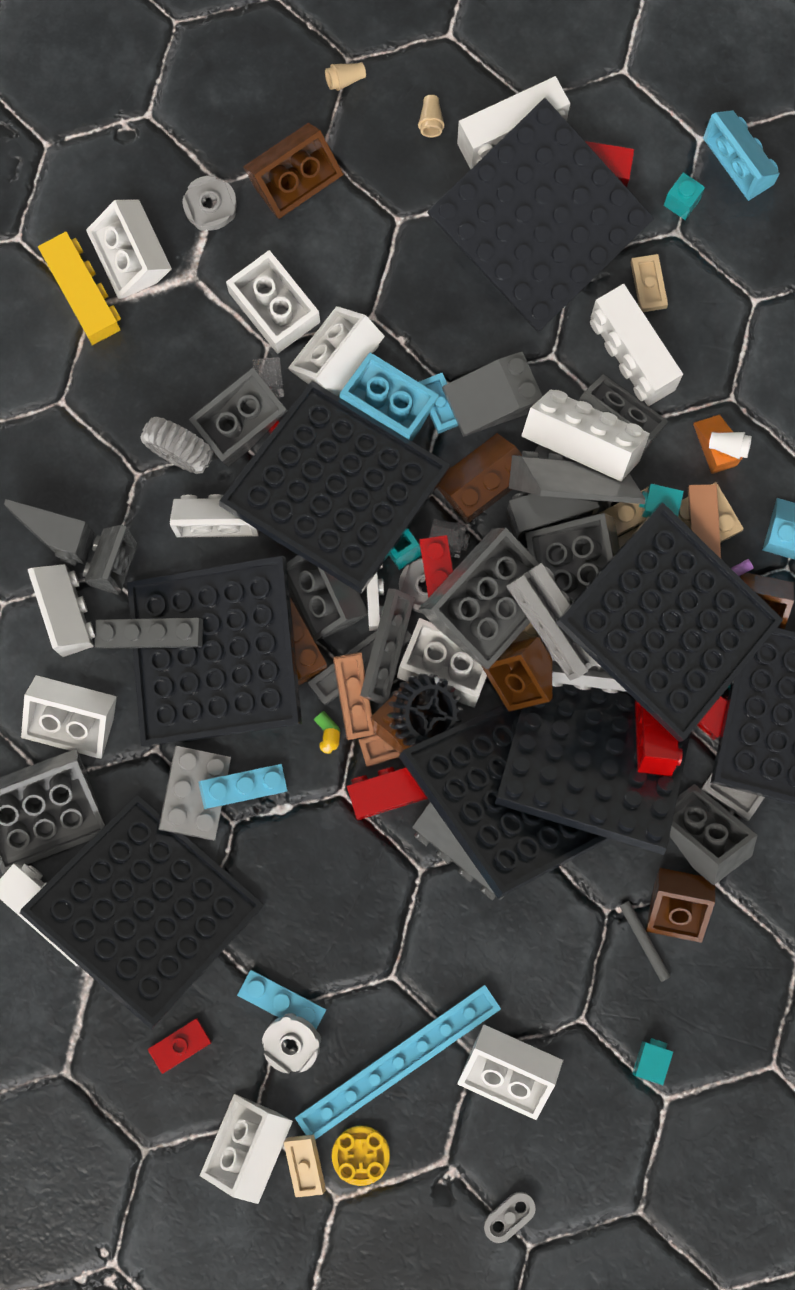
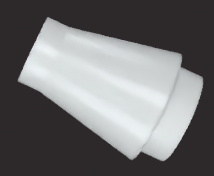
[709,432,752,460]

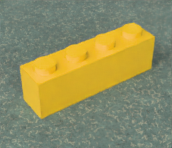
[38,232,121,345]

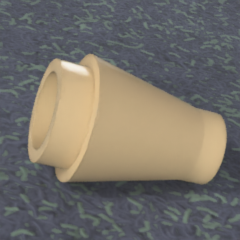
[325,62,366,91]
[418,95,445,137]

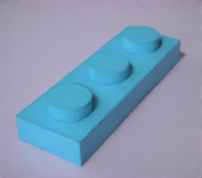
[198,764,287,809]
[237,970,327,1029]

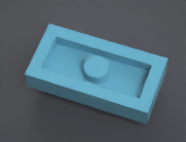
[419,373,458,434]

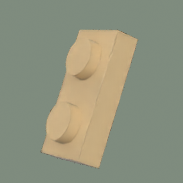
[631,254,668,312]
[284,1135,326,1197]

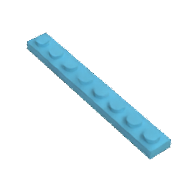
[295,985,501,1139]

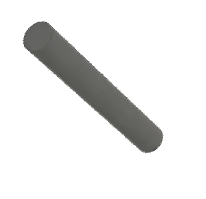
[619,901,671,982]

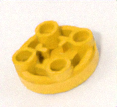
[332,1125,390,1186]

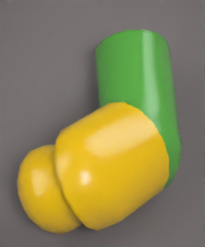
[314,711,340,754]

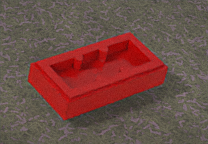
[147,1018,212,1074]

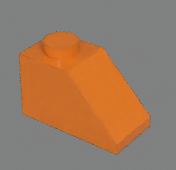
[693,415,743,474]

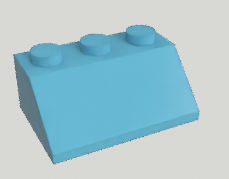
[703,110,779,201]
[340,352,439,441]
[763,498,795,560]

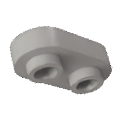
[484,1192,536,1243]

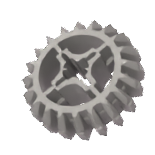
[140,417,213,474]

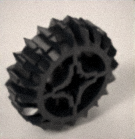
[387,673,463,746]

